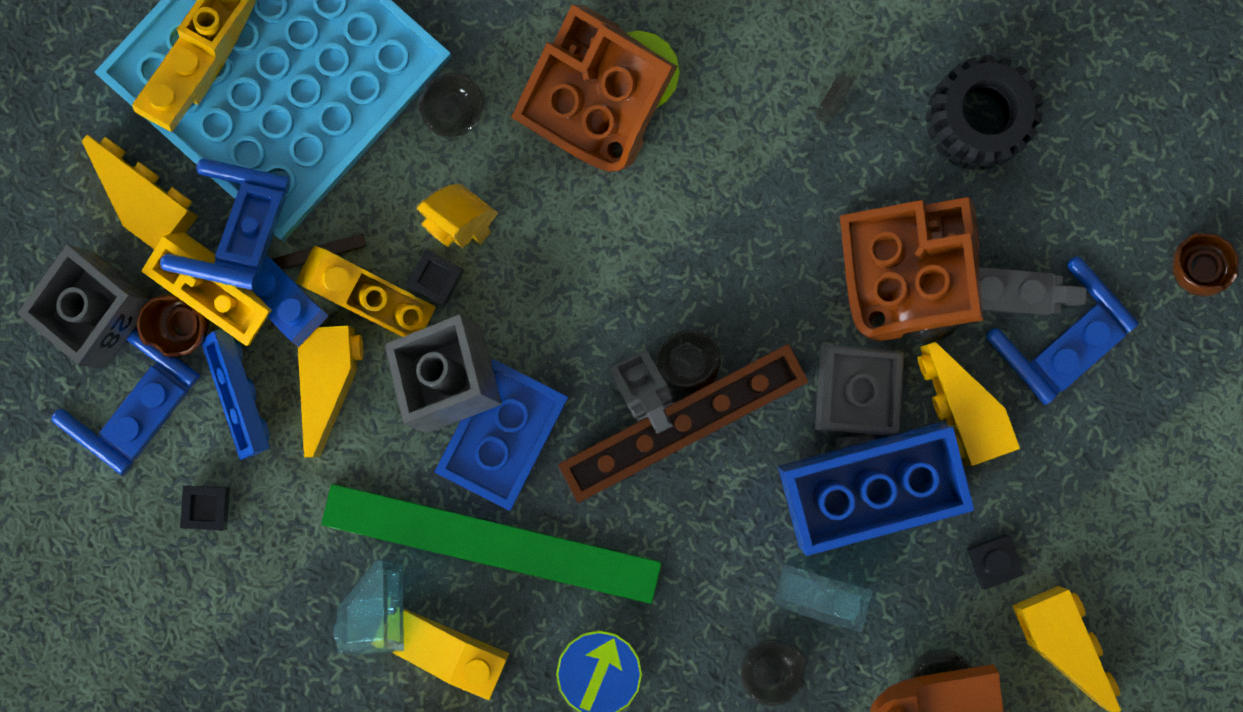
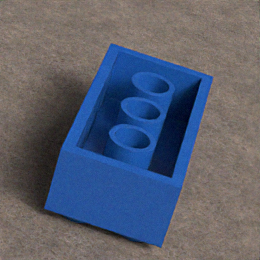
[778,422,974,556]

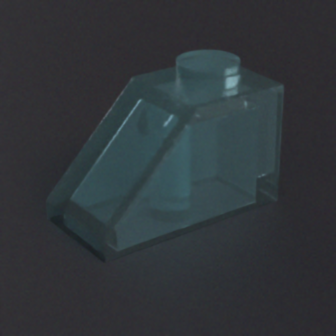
[334,560,404,656]
[773,564,873,632]

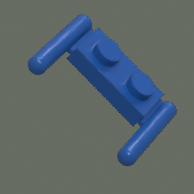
[160,158,290,290]
[986,256,1139,405]
[52,326,200,476]

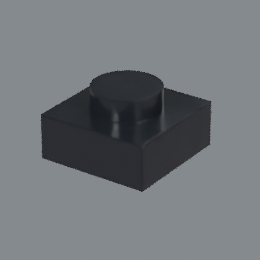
[406,249,465,307]
[180,485,230,531]
[966,534,1024,590]

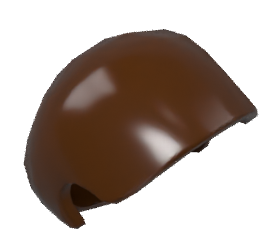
[1172,233,1239,297]
[136,293,209,356]

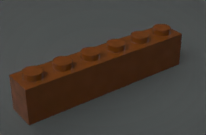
[558,344,809,503]

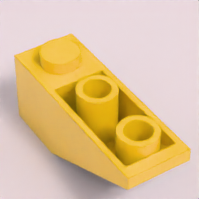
[82,135,198,249]
[295,245,436,337]
[918,342,1020,466]
[1012,586,1121,712]

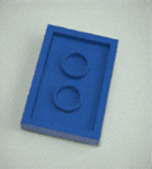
[434,359,569,511]

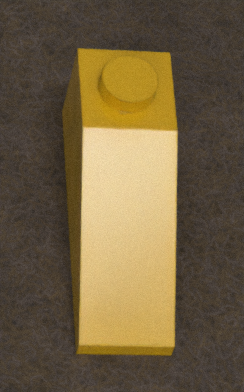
[141,232,272,346]
[298,325,364,458]
[375,604,509,700]

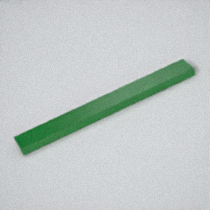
[321,483,661,604]

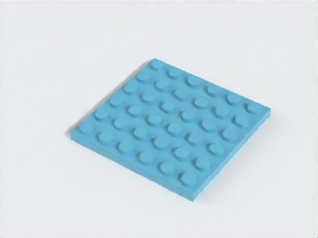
[94,0,452,242]

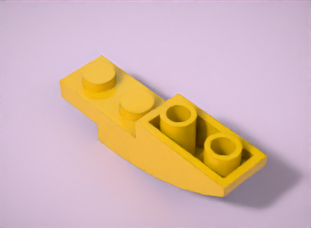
[132,0,256,132]
[417,183,498,248]

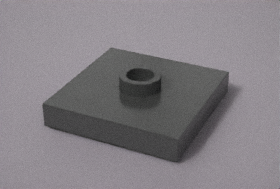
[815,344,904,435]

